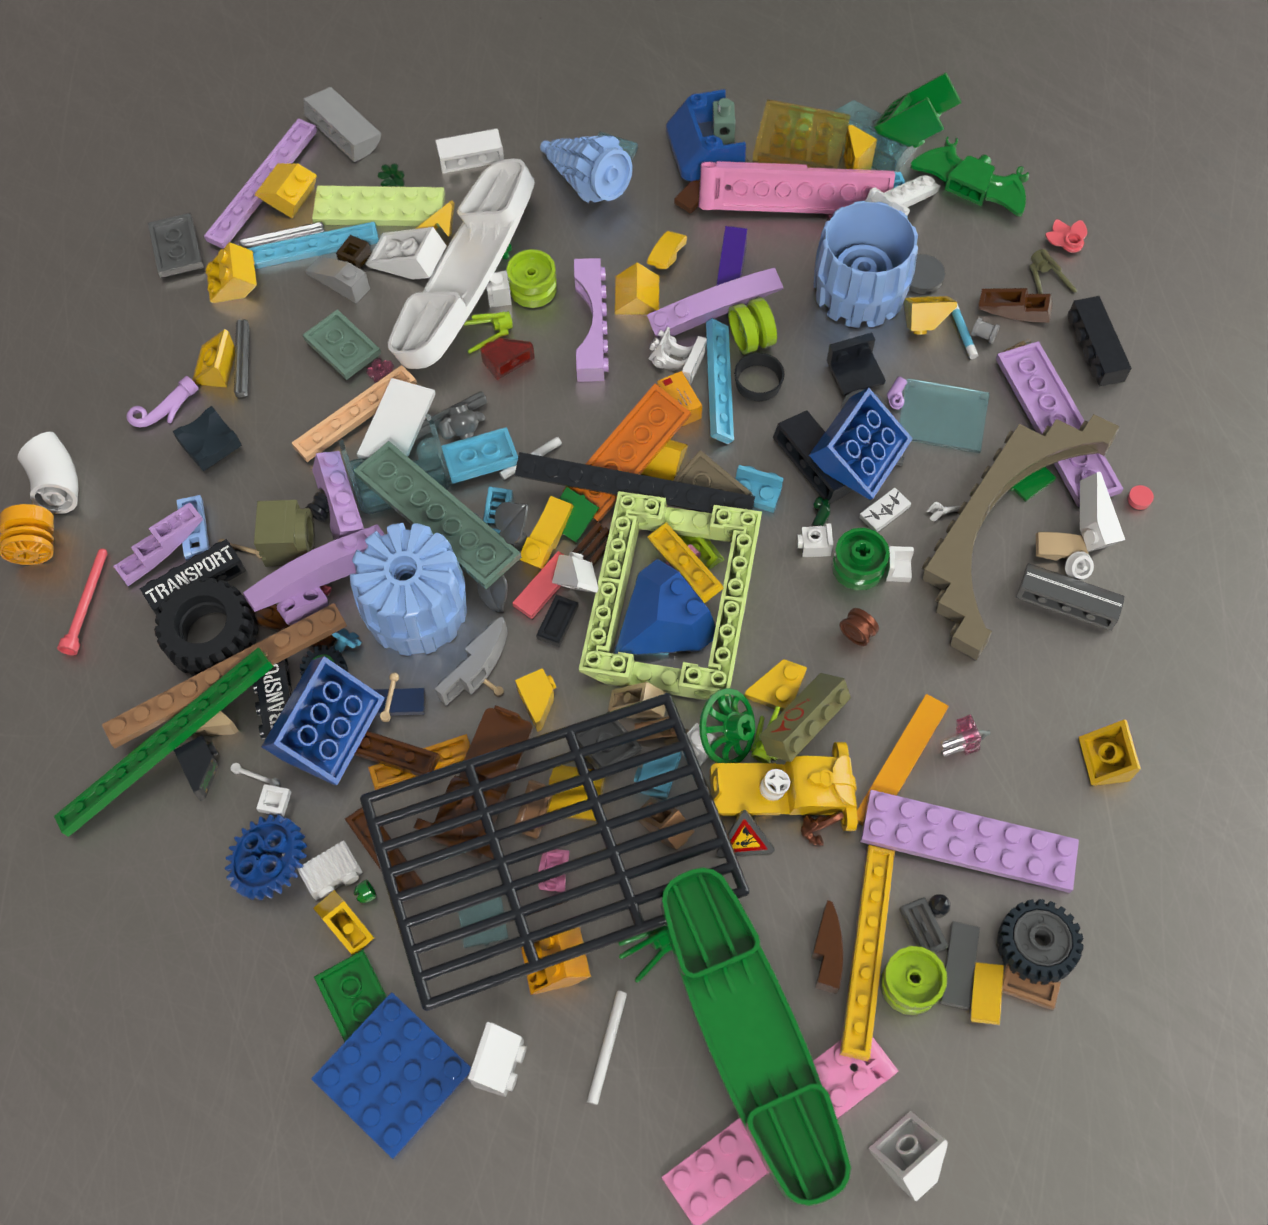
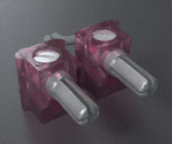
[941,714,991,757]

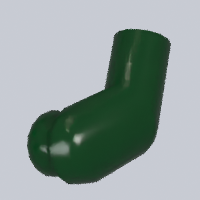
[811,497,830,527]

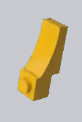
[520,496,574,570]

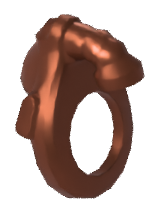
[801,811,844,846]

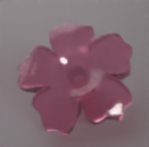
[366,358,394,382]

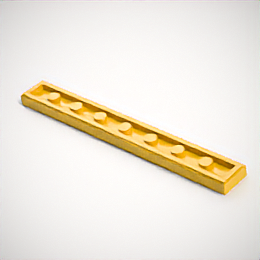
[840,845,895,1061]

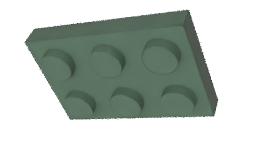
[303,309,381,380]

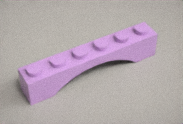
[574,258,609,382]

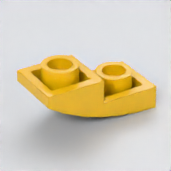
[647,231,687,269]
[971,962,1004,1025]

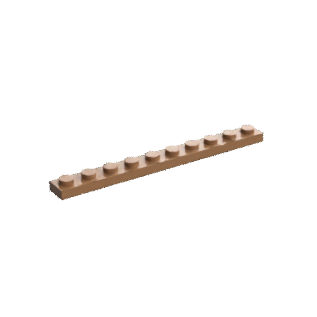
[102,603,347,748]

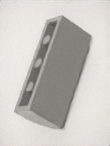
[303,87,381,162]

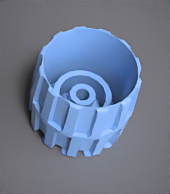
[814,201,918,328]
[350,523,467,656]

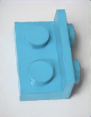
[735,465,784,513]

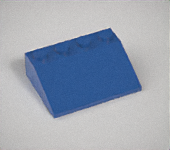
[809,388,913,500]
[261,656,385,786]

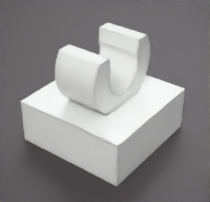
[256,784,291,817]

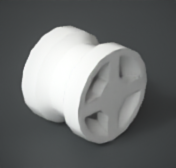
[759,769,790,801]

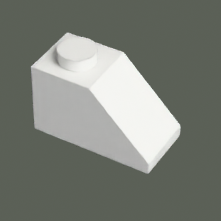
[552,552,599,593]

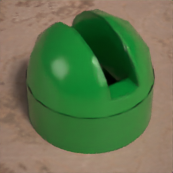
[354,879,377,903]

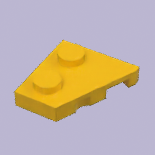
[744,659,807,712]

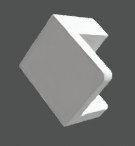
[885,546,914,582]

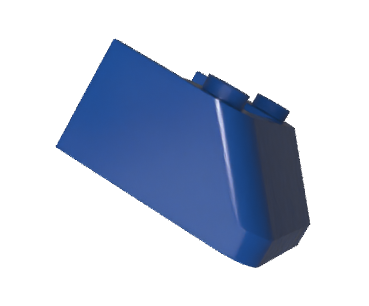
[666,89,746,181]

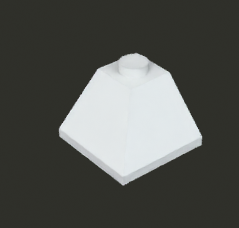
[868,1111,948,1201]

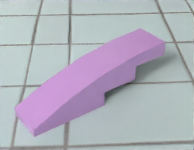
[113,502,203,586]

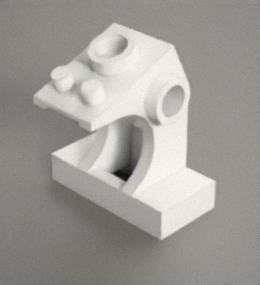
[648,327,707,386]

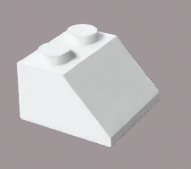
[468,1022,527,1097]

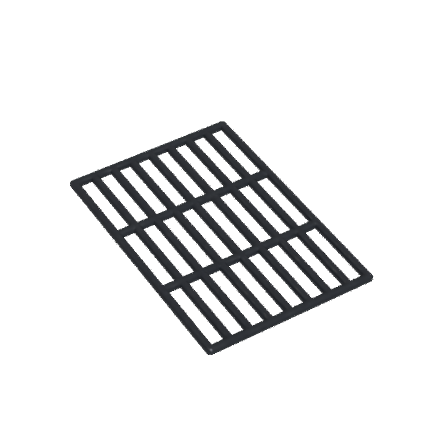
[360,693,750,1011]

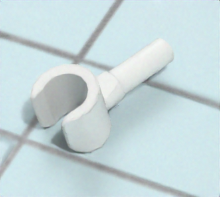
[926,502,960,521]

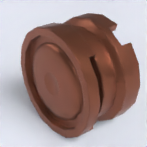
[839,608,879,646]

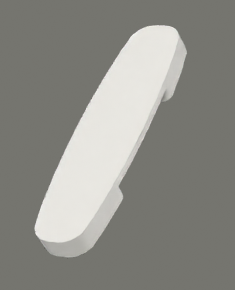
[388,159,535,369]

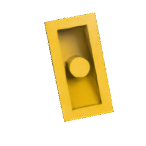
[515,668,556,732]
[313,890,374,955]

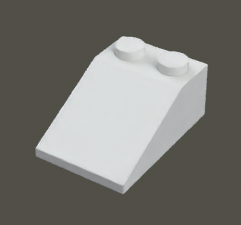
[366,227,446,279]

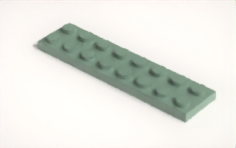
[353,441,522,589]

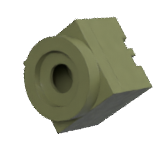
[254,500,315,567]

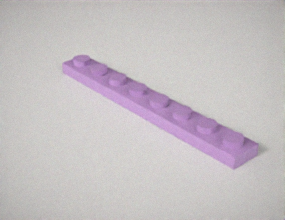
[204,119,317,248]

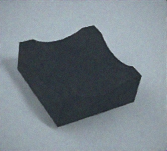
[172,406,242,471]

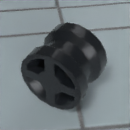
[305,492,329,522]

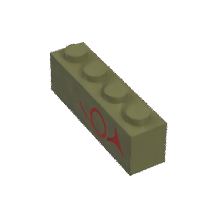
[759,673,851,762]

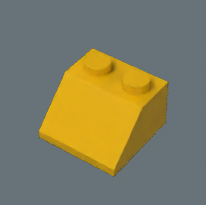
[255,163,317,218]

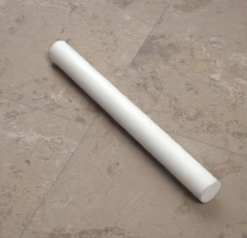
[587,991,627,1105]

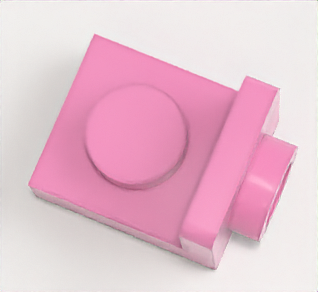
[538,849,570,892]

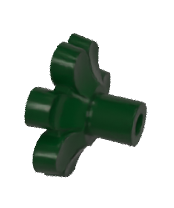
[378,163,405,187]

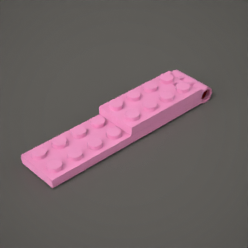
[699,161,895,214]
[661,1037,899,1225]

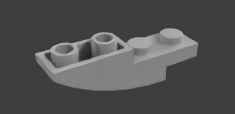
[434,616,508,706]

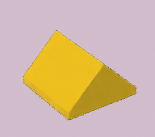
[843,125,877,170]
[615,262,659,315]
[192,329,235,387]
[640,440,688,481]
[1079,719,1141,786]
[547,765,605,821]

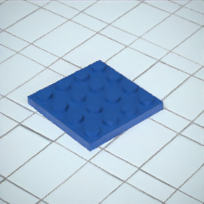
[311,992,471,1159]

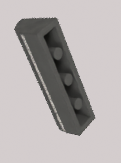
[1016,563,1125,631]

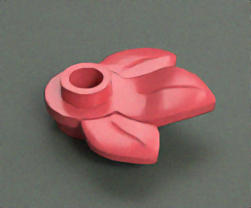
[1045,219,1088,253]

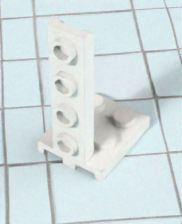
[865,175,940,216]

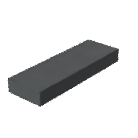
[940,921,980,1010]

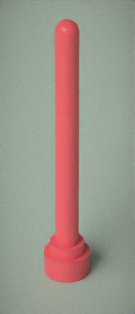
[57,548,108,655]

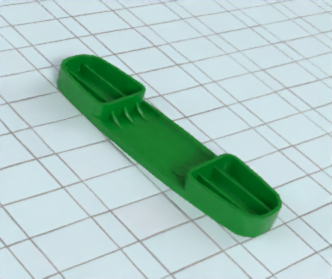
[661,867,851,1206]

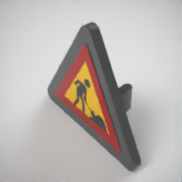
[716,810,775,857]

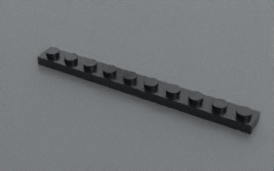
[515,452,755,513]

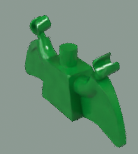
[910,137,1029,217]

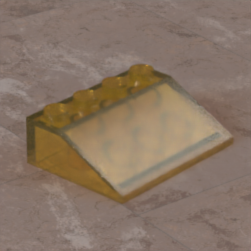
[753,99,851,169]

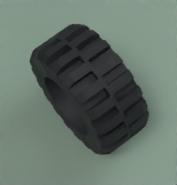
[154,578,258,676]

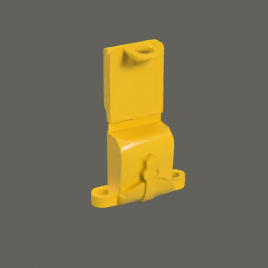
[709,742,858,831]

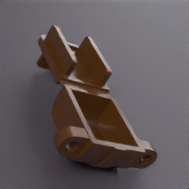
[413,705,533,859]

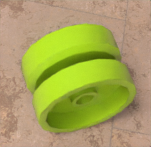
[507,249,557,308]
[728,297,777,355]
[880,946,947,1015]

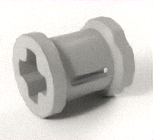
[971,317,1000,344]

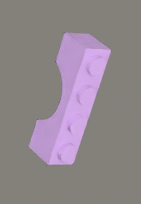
[312,451,364,540]

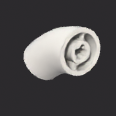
[18,432,79,514]

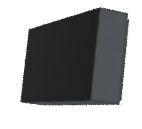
[536,594,579,647]

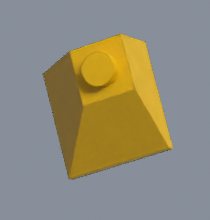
[903,296,957,334]

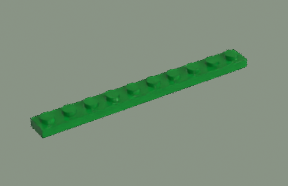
[54,647,274,837]

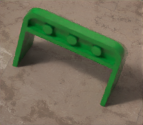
[873,72,961,148]

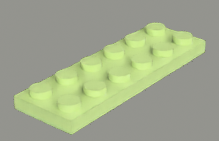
[312,186,445,227]

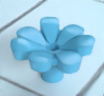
[332,628,362,653]

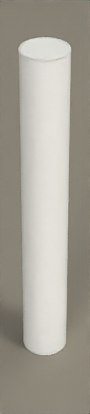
[499,437,562,480]

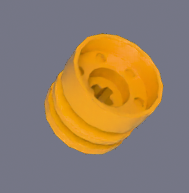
[0,504,54,565]

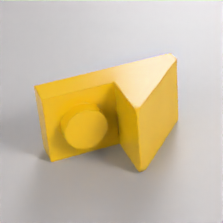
[415,200,455,237]

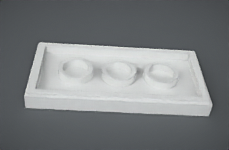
[357,378,435,460]

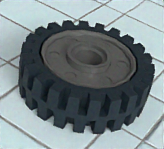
[997,899,1084,985]

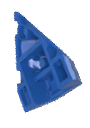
[614,559,716,655]

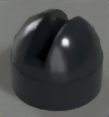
[928,894,951,917]

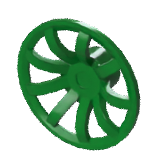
[699,688,755,763]

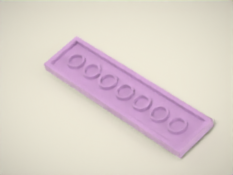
[996,341,1123,507]
[860,790,1079,893]

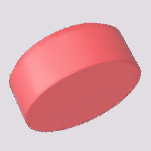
[1127,485,1154,510]

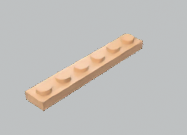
[292,365,417,462]

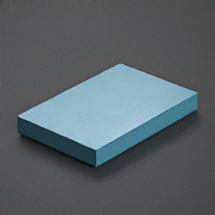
[440,427,518,484]

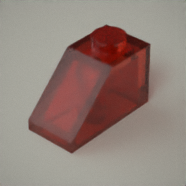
[480,338,535,380]

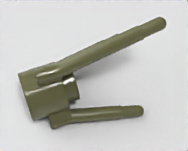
[1029,249,1077,294]

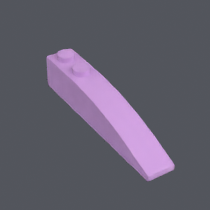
[647,267,784,339]
[243,524,385,612]

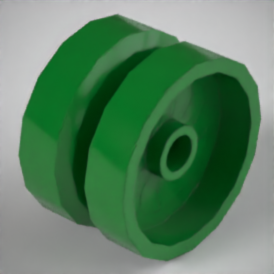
[832,528,890,591]

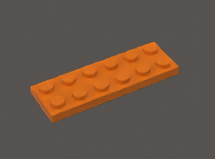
[562,383,692,522]

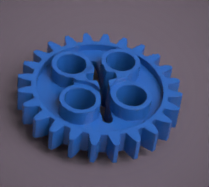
[225,814,307,901]

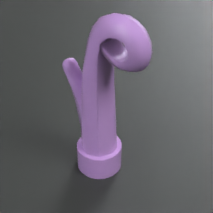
[127,376,199,428]

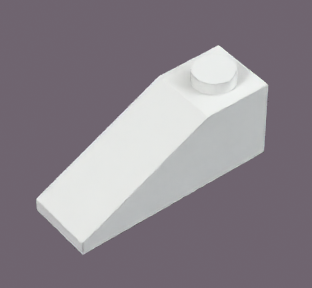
[1080,472,1125,552]

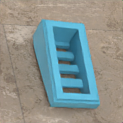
[483,487,513,535]

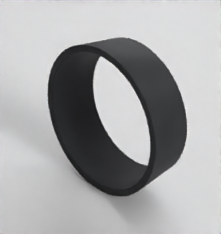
[734,352,785,401]

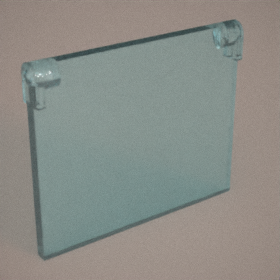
[900,378,990,453]

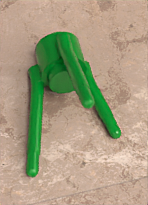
[618,926,672,983]

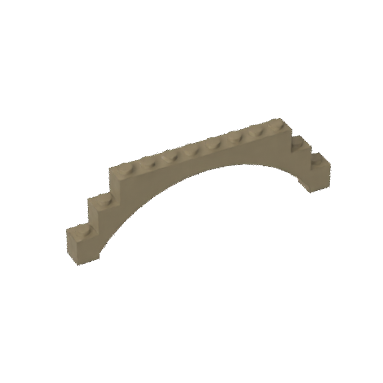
[922,414,1120,660]

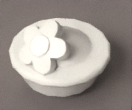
[1065,551,1094,581]

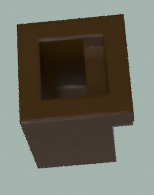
[336,235,371,269]

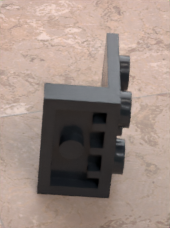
[826,332,886,396]

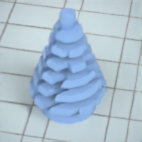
[540,135,632,203]

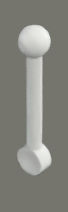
[231,763,280,787]

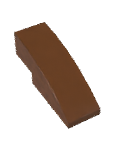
[979,288,1053,323]
[811,900,843,994]

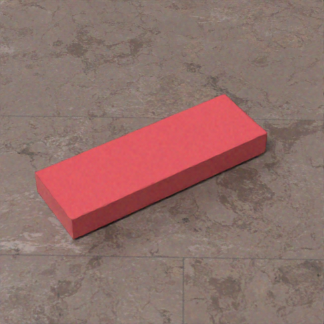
[512,551,564,619]

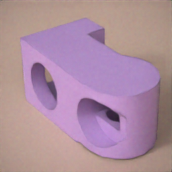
[277,587,328,625]

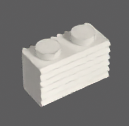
[297,841,363,901]

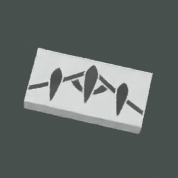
[859,488,911,532]

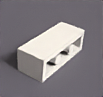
[436,128,504,173]

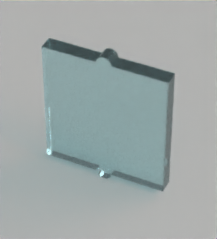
[458,897,509,948]

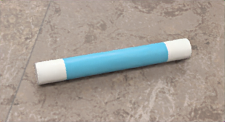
[951,304,978,359]

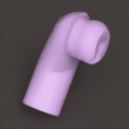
[887,376,908,409]

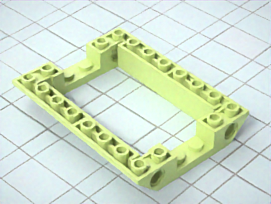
[579,491,762,700]

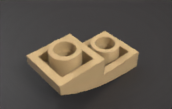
[1035,532,1088,561]

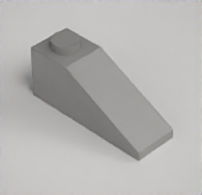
[305,257,370,303]

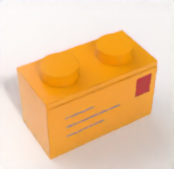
[657,371,702,426]

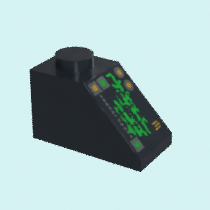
[174,735,219,801]

